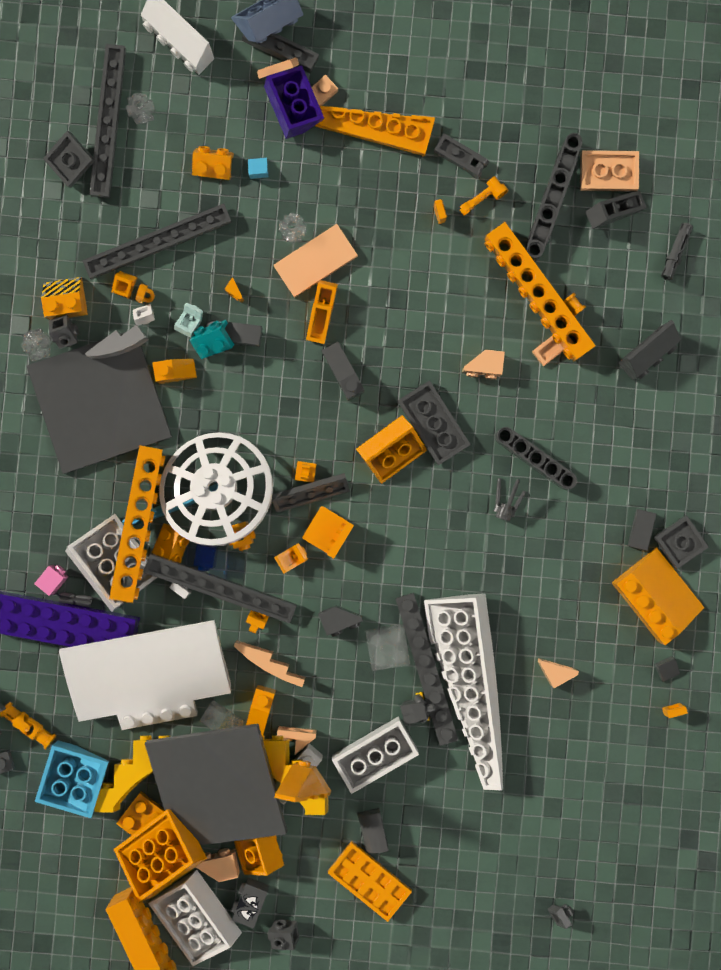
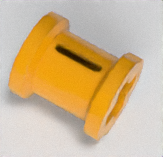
[563,292,586,317]

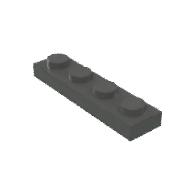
[242,34,319,74]
[272,473,350,513]

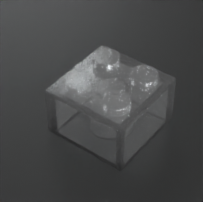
[365,624,410,671]

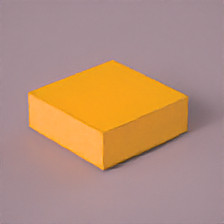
[433,199,447,224]
[662,703,688,718]

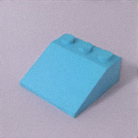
[35,740,109,818]

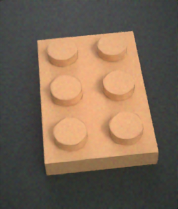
[580,150,639,191]

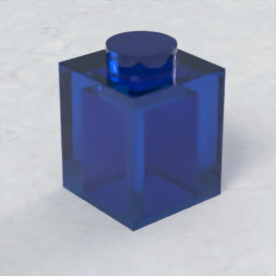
[194,544,219,571]

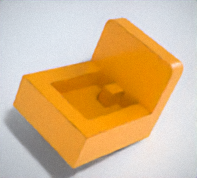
[274,543,308,574]

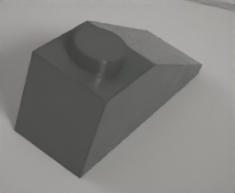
[585,191,647,229]
[321,342,365,401]

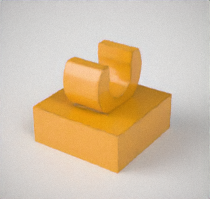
[295,461,317,483]
[246,610,269,634]

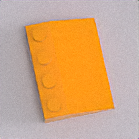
[612,547,704,645]
[114,809,207,903]

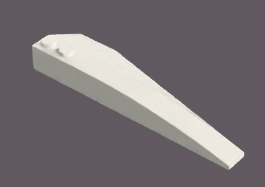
[424,594,503,790]

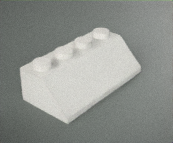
[141,0,214,75]

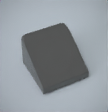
[654,656,680,682]

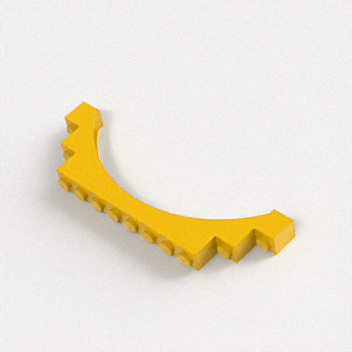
[95,735,328,815]

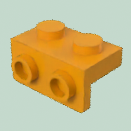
[192,146,234,180]
[152,523,189,563]

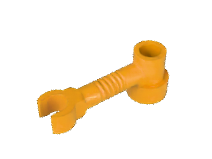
[460,176,509,216]

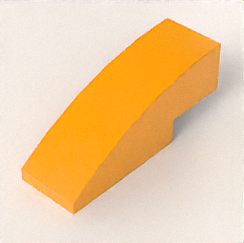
[306,280,338,344]

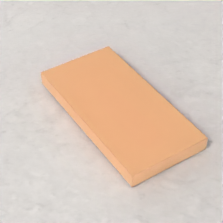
[273,224,358,298]

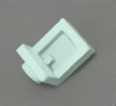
[174,303,203,338]

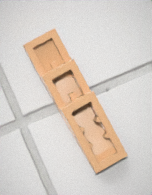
[234,640,305,687]

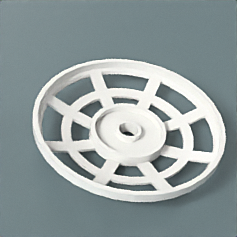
[159,432,273,546]

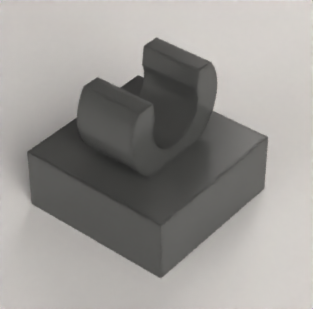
[548,904,574,929]

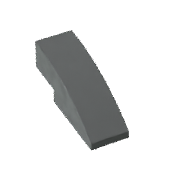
[206,321,263,347]

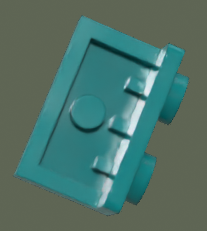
[189,320,234,359]

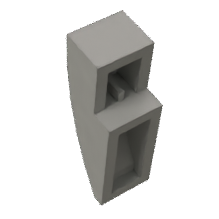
[85,325,149,359]

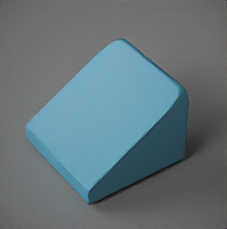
[248,158,269,179]

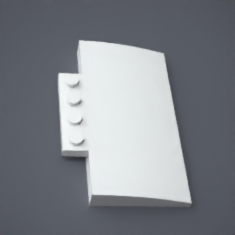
[59,620,231,730]

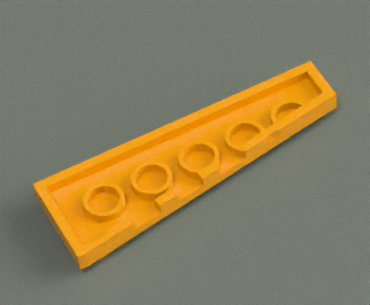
[315,106,435,156]

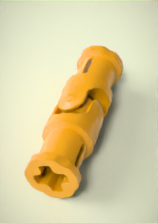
[0,702,57,750]

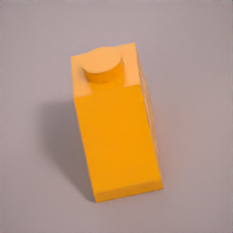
[152,359,197,384]

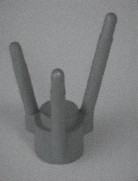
[493,478,526,522]

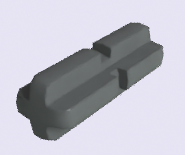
[59,592,93,607]

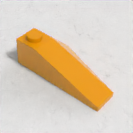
[274,760,331,802]

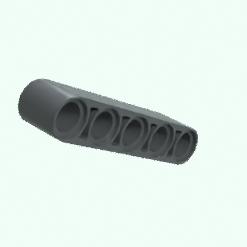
[495,427,577,489]

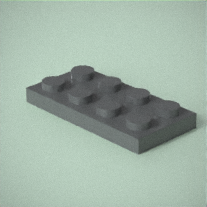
[397,380,471,465]

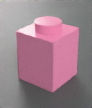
[34,565,69,596]

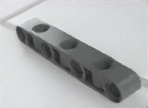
[525,133,582,262]

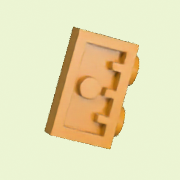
[302,506,354,559]

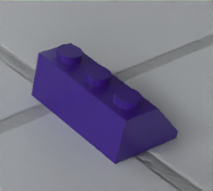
[264,65,324,139]

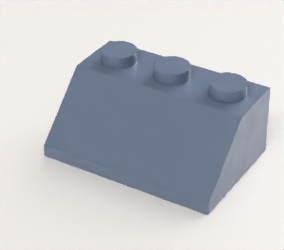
[231,0,303,43]

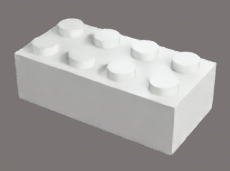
[332,716,419,794]

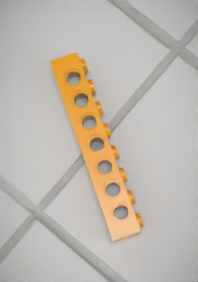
[484,222,596,362]
[109,445,165,603]

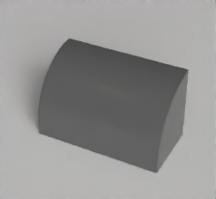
[357,808,389,853]

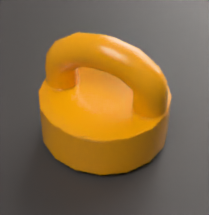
[135,284,155,304]

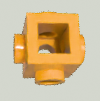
[229,521,256,551]

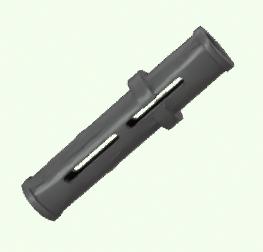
[661,223,693,280]

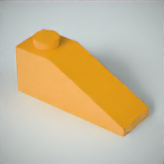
[246,685,276,735]

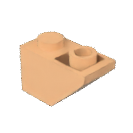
[462,350,505,379]
[196,848,240,882]

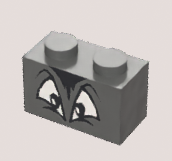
[231,877,269,929]

